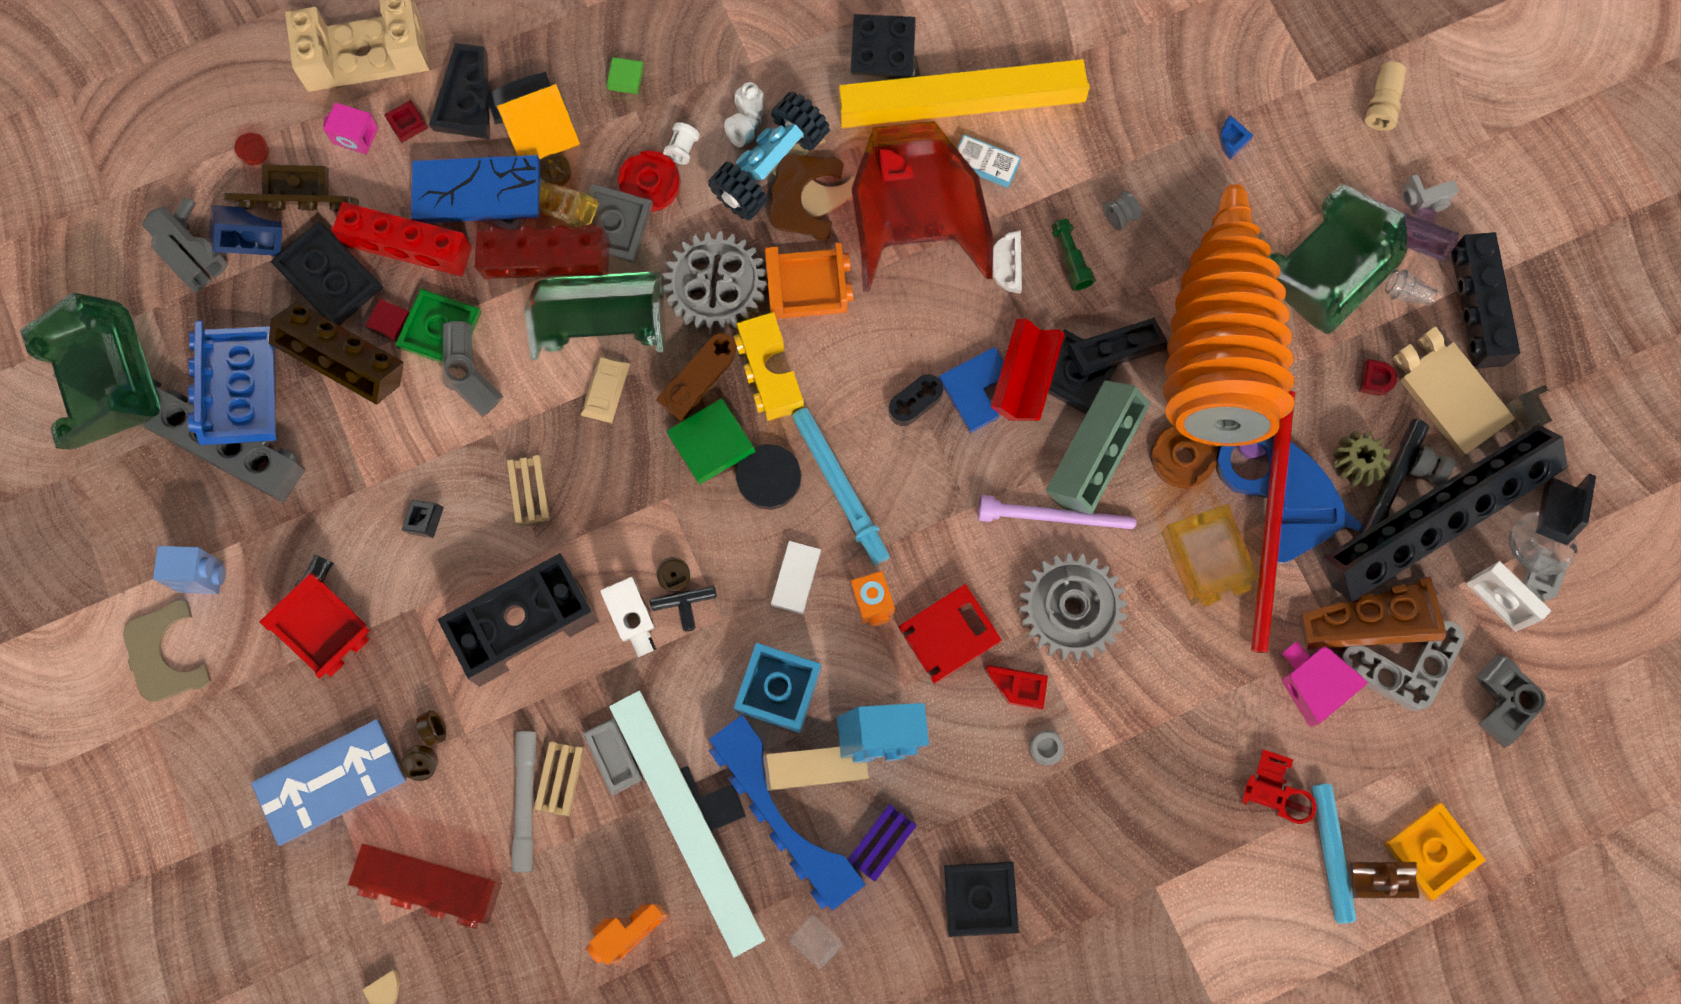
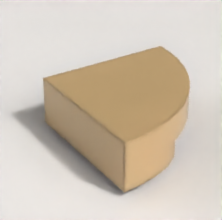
[362,970,400,1004]

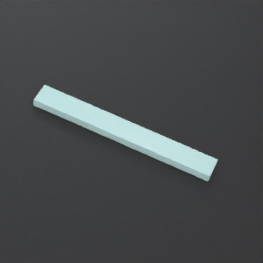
[609,690,766,957]

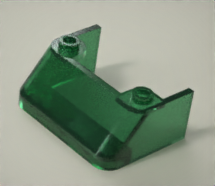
[524,272,666,360]

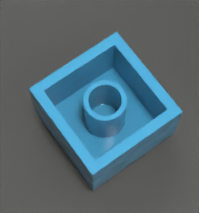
[734,643,822,734]
[837,703,929,763]

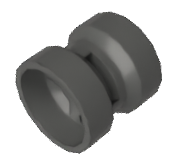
[1408,445,1456,487]

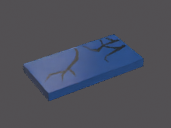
[411,155,540,223]

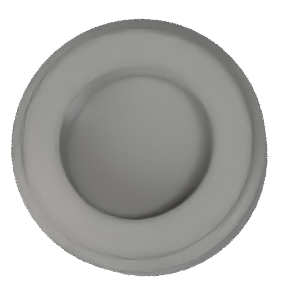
[1029,731,1065,766]

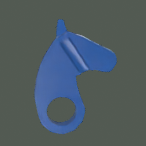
[1216,435,1362,564]

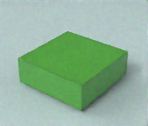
[607,57,644,94]

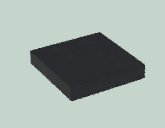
[1048,329,1118,414]
[944,862,1019,937]

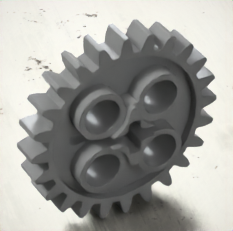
[663,231,767,334]

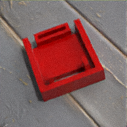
[898,583,1002,684]

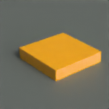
[497,84,580,160]
[1384,802,1486,901]

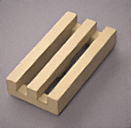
[507,455,550,526]
[534,741,584,817]

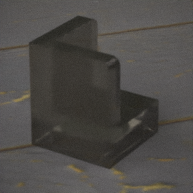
[1506,385,1552,437]

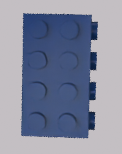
[188,320,277,445]

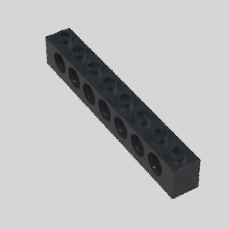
[1323,424,1568,602]

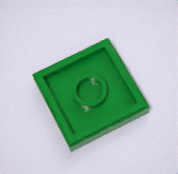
[395,288,482,369]
[666,398,756,485]

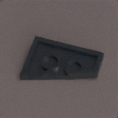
[429,43,490,139]

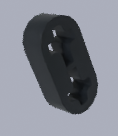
[888,374,943,426]

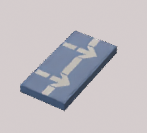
[251,719,407,846]

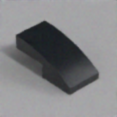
[489,72,551,124]

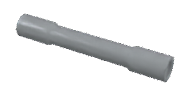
[511,731,537,872]

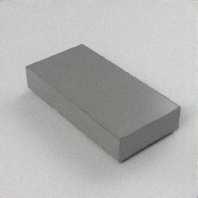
[583,718,643,796]

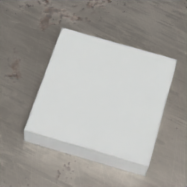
[1466,561,1551,632]

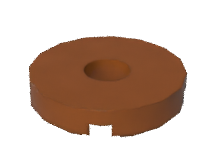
[1151,425,1217,489]

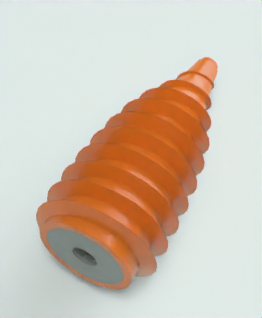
[1163,184,1295,446]

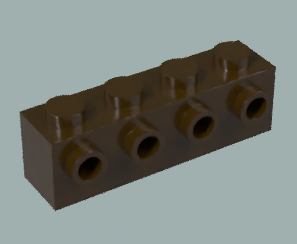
[268,301,404,405]

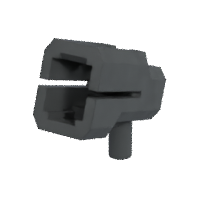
[142,197,228,293]

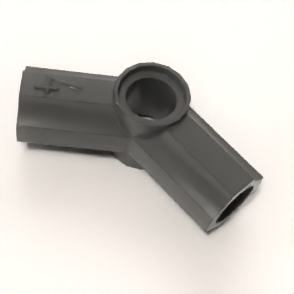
[441,321,503,417]

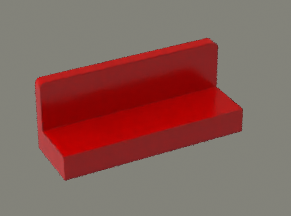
[991,318,1065,421]

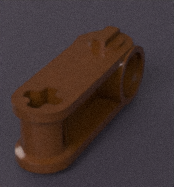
[656,333,737,422]

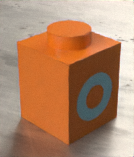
[850,571,895,627]

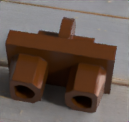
[1350,862,1420,898]

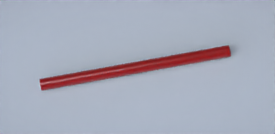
[1251,391,1296,653]

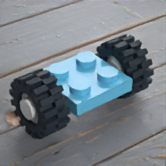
[708,91,830,221]

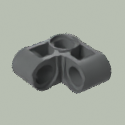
[1475,654,1546,748]

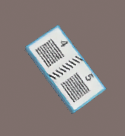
[951,135,1021,188]

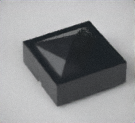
[401,500,444,538]

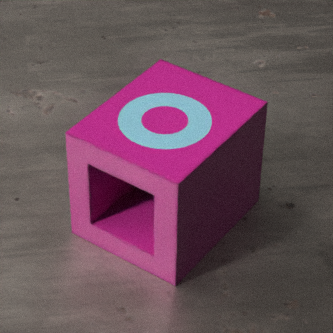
[323,102,378,155]

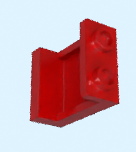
[259,572,371,679]

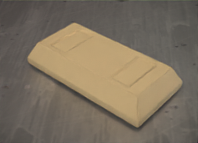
[581,356,630,424]

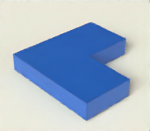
[939,347,1004,433]

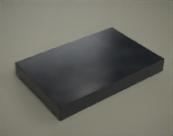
[270,221,383,326]

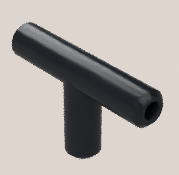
[649,585,717,632]

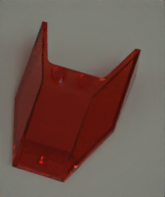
[851,121,994,292]

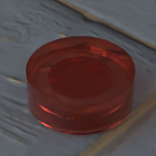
[234,132,269,166]

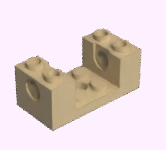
[285,0,430,92]

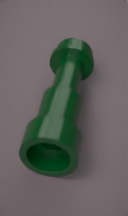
[1051,219,1096,291]

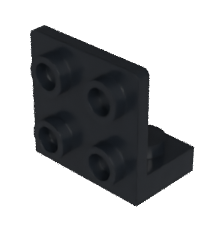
[851,14,916,78]

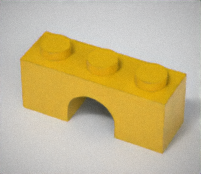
[733,312,804,421]

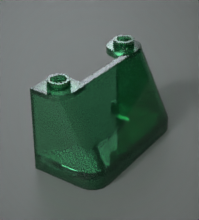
[1268,184,1408,334]
[20,292,160,450]

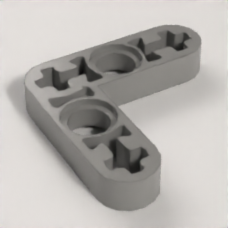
[1339,621,1464,711]

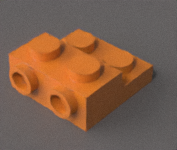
[585,903,669,965]

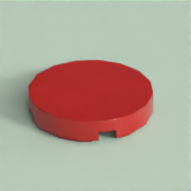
[617,150,681,212]

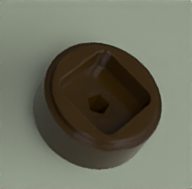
[540,154,571,188]
[656,557,690,592]
[416,710,447,747]
[401,745,438,781]

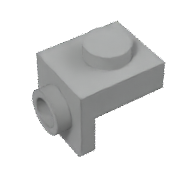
[1402,174,1459,215]

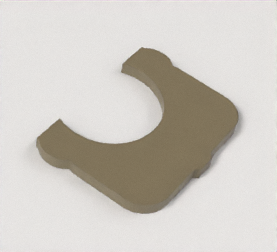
[123,600,211,702]

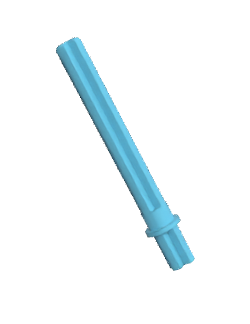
[793,408,890,566]

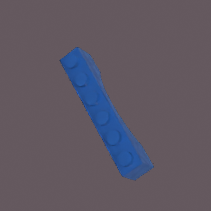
[708,715,866,911]

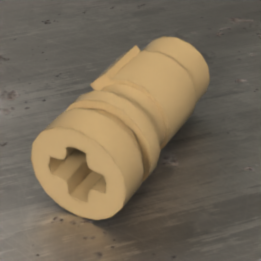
[1365,62,1406,131]

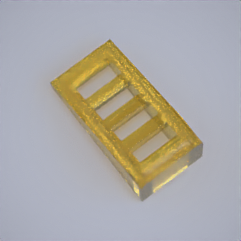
[540,181,599,230]

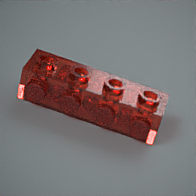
[475,224,610,279]

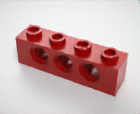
[332,202,472,277]

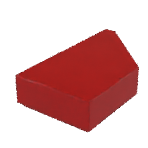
[985,665,1048,710]

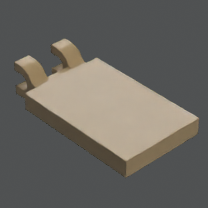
[1392,326,1516,458]

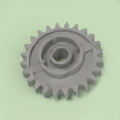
[1018,553,1128,662]

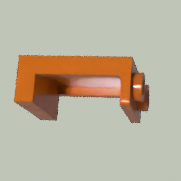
[765,242,853,319]

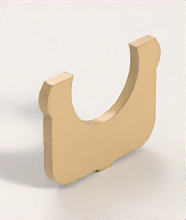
[771,138,863,219]

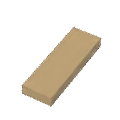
[763,747,869,791]

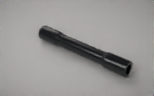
[1358,419,1430,534]

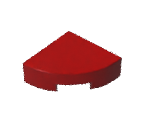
[879,149,914,182]

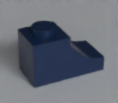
[209,205,283,256]

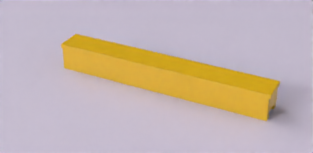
[839,59,1090,128]

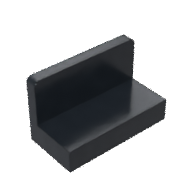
[1535,473,1596,546]

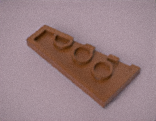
[1300,576,1447,649]

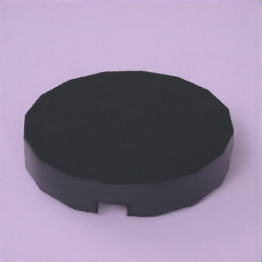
[736,444,802,510]

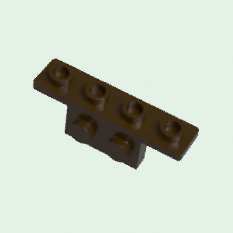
[224,164,359,211]

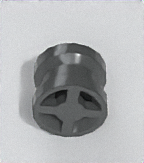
[1103,190,1142,231]

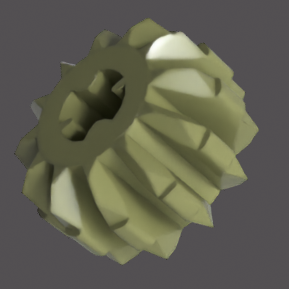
[1332,430,1391,486]

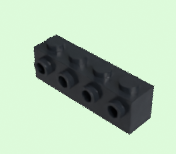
[1451,232,1521,369]

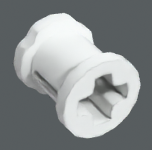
[663,122,700,165]

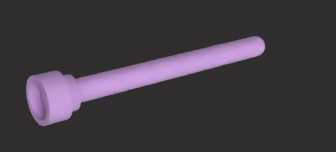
[978,495,1137,529]

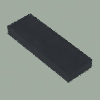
[1067,318,1168,376]

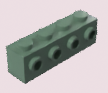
[1046,380,1151,515]

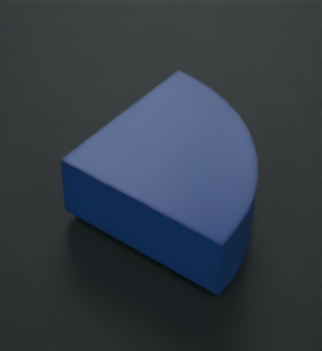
[1220,115,1253,160]

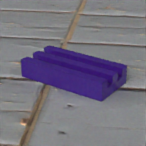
[848,804,917,882]

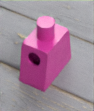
[1281,641,1368,727]

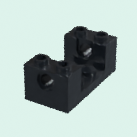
[437,553,599,687]

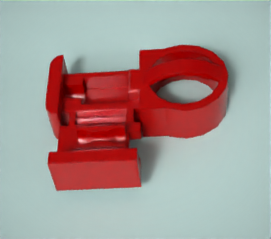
[1241,749,1317,824]

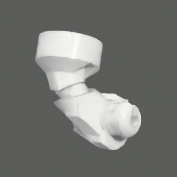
[724,82,764,147]

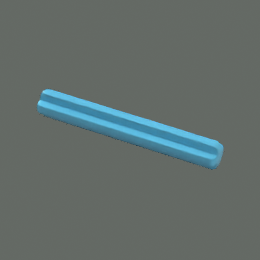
[1312,783,1356,924]

